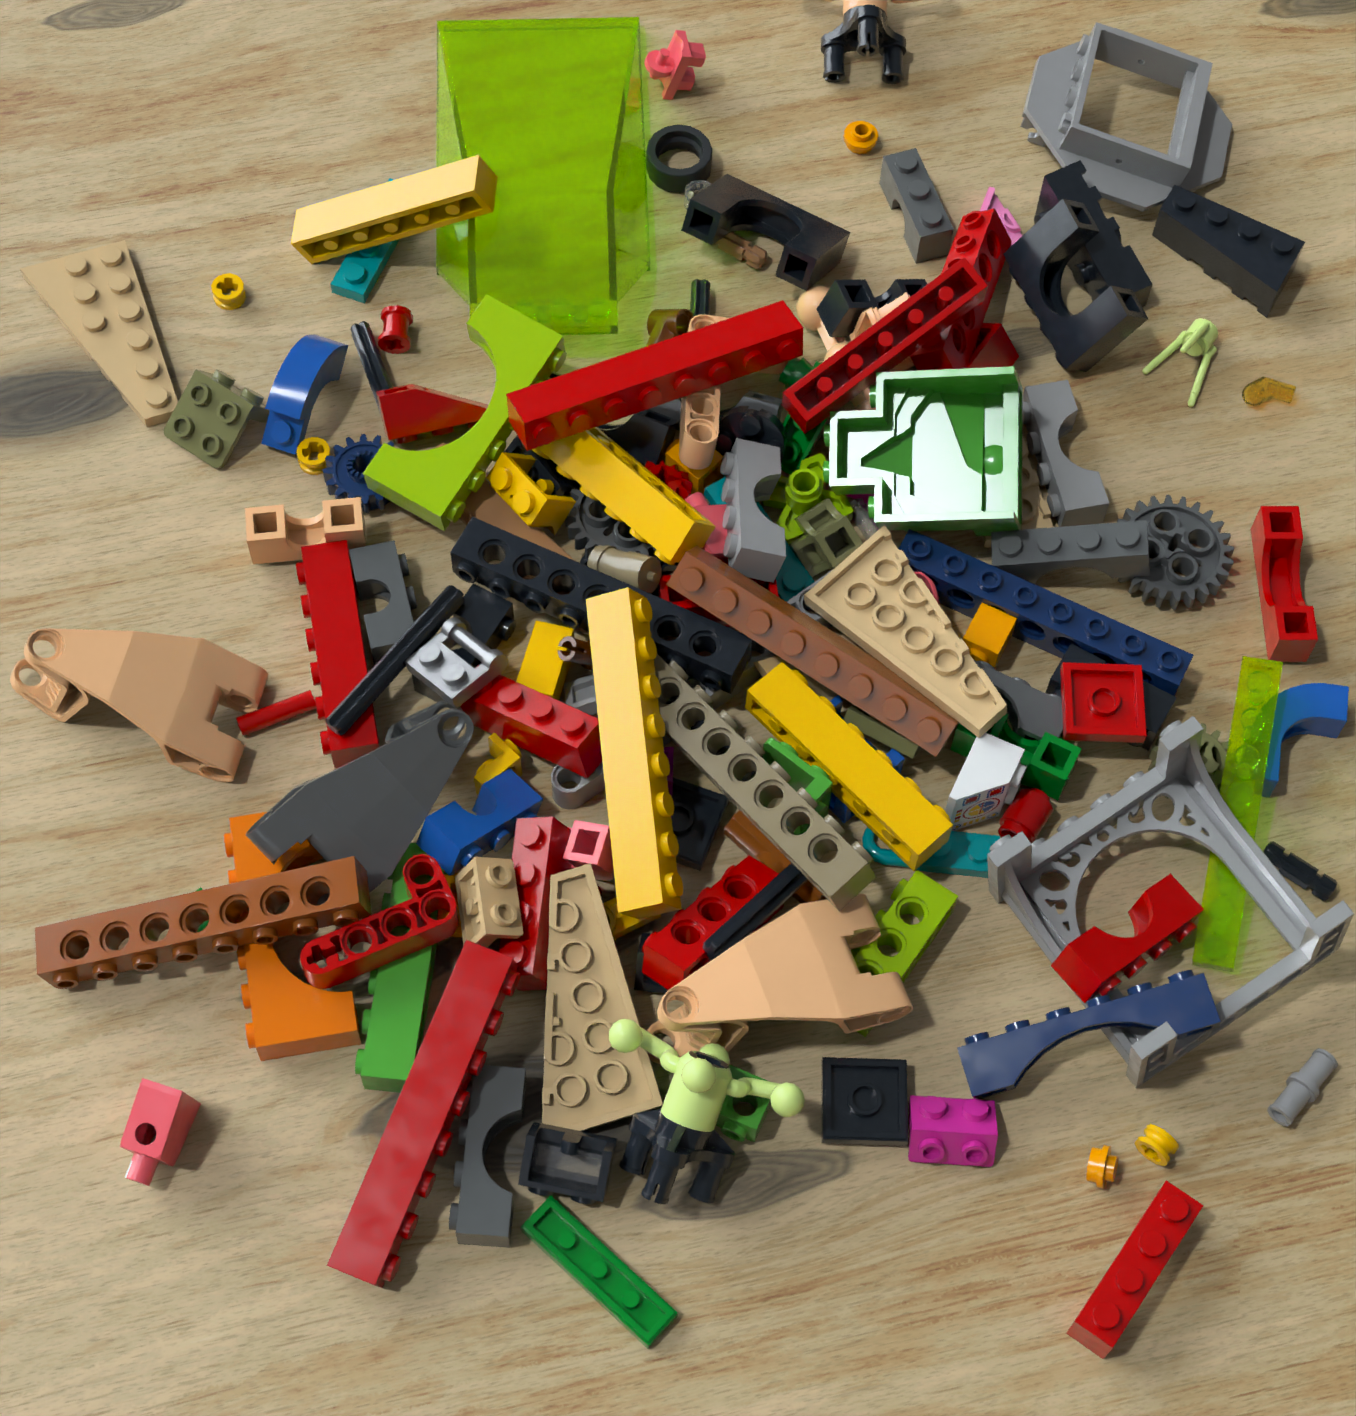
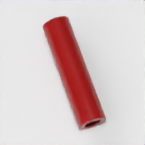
[236,690,316,736]

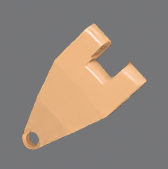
[10,628,269,783]
[647,894,913,1064]

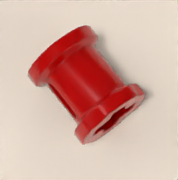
[378,305,413,354]

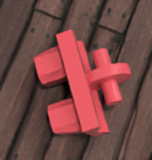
[644,30,706,100]

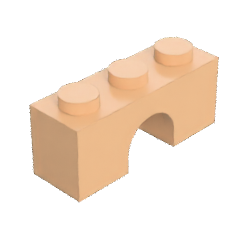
[245,497,367,564]

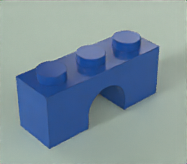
[416,768,543,876]

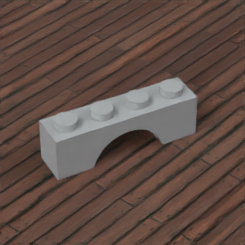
[1023,380,1109,527]
[720,438,786,583]

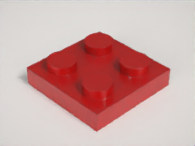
[1060,662,1147,743]

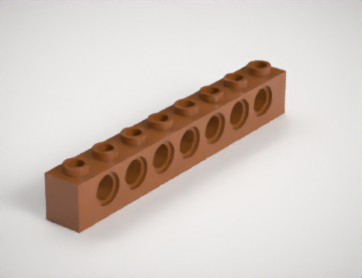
[35,856,372,989]

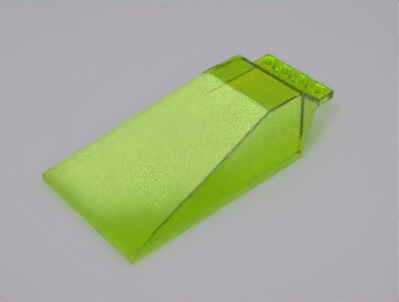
[436,17,650,335]

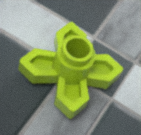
[762,453,853,544]

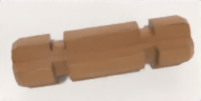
[713,232,767,269]

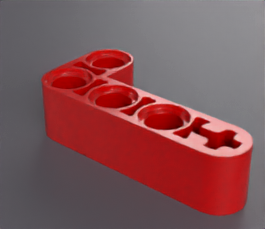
[300,854,459,989]

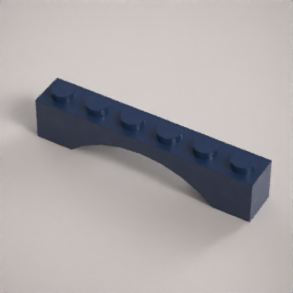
[957,970,1221,1099]

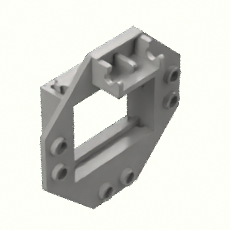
[1020,22,1232,212]

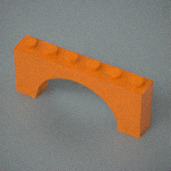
[224,812,361,1061]

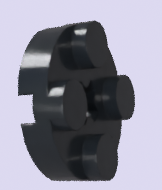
[715,406,788,463]

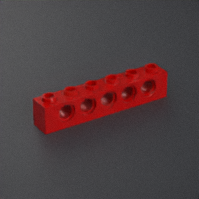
[910,208,1012,371]

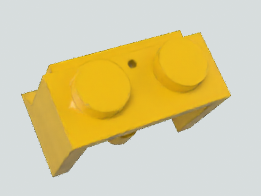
[487,452,576,535]

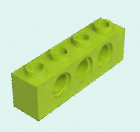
[851,870,958,1037]

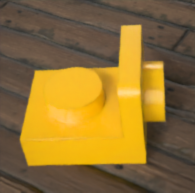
[474,733,522,795]

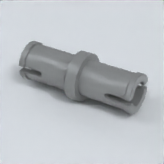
[1267,1048,1338,1127]

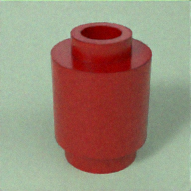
[998,788,1053,843]

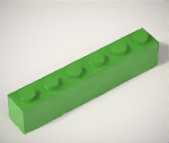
[355,843,448,1093]

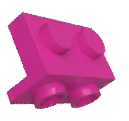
[908,1095,998,1167]

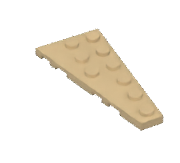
[20,240,178,427]
[804,525,1007,738]
[542,863,663,1131]

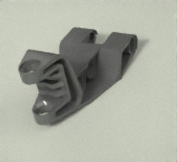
[245,700,474,906]

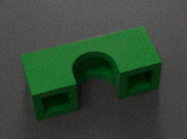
[950,713,1082,801]

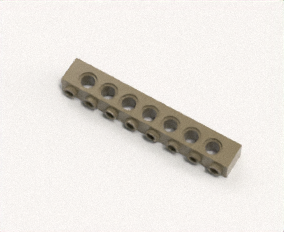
[654,654,876,912]

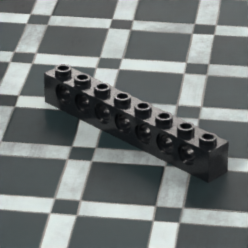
[450,517,753,694]

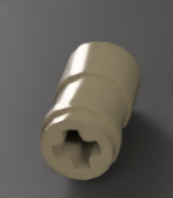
[587,545,662,594]

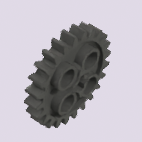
[565,480,665,562]
[1117,495,1234,610]

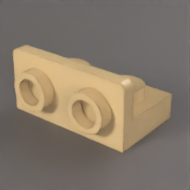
[455,857,523,948]

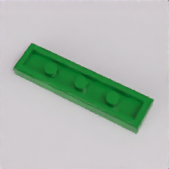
[520,1195,678,1349]

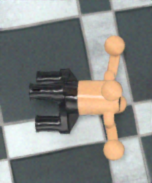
[820,0,924,84]

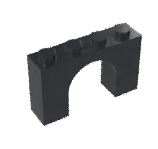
[681,174,850,291]
[1003,199,1148,372]

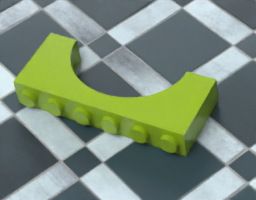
[363,294,567,531]

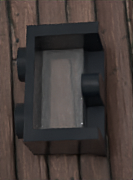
[518,1122,617,1204]

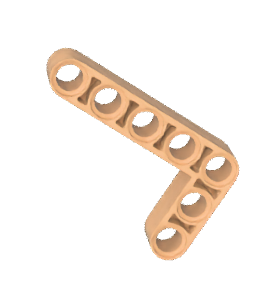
[679,315,789,469]

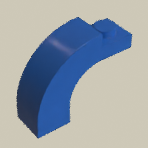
[261,334,348,455]
[1240,683,1349,798]

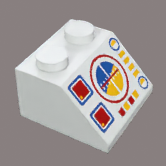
[945,733,1027,831]

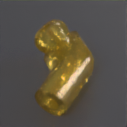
[1242,377,1296,406]

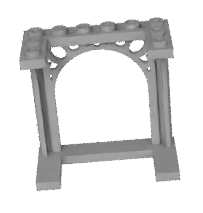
[987,716,1354,1088]

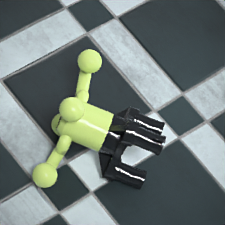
[609,1019,805,1204]

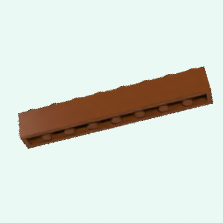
[667,546,958,757]

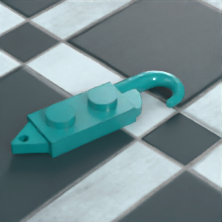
[862,827,1000,878]

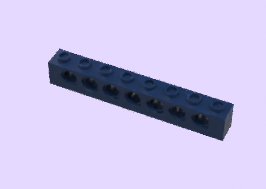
[898,529,1194,696]

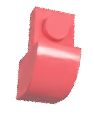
[563,820,614,881]

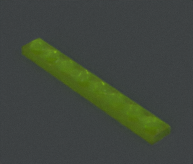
[1192,656,1283,972]

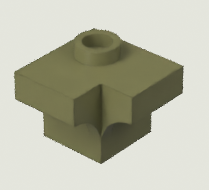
[789,499,863,577]

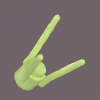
[1142,318,1219,407]

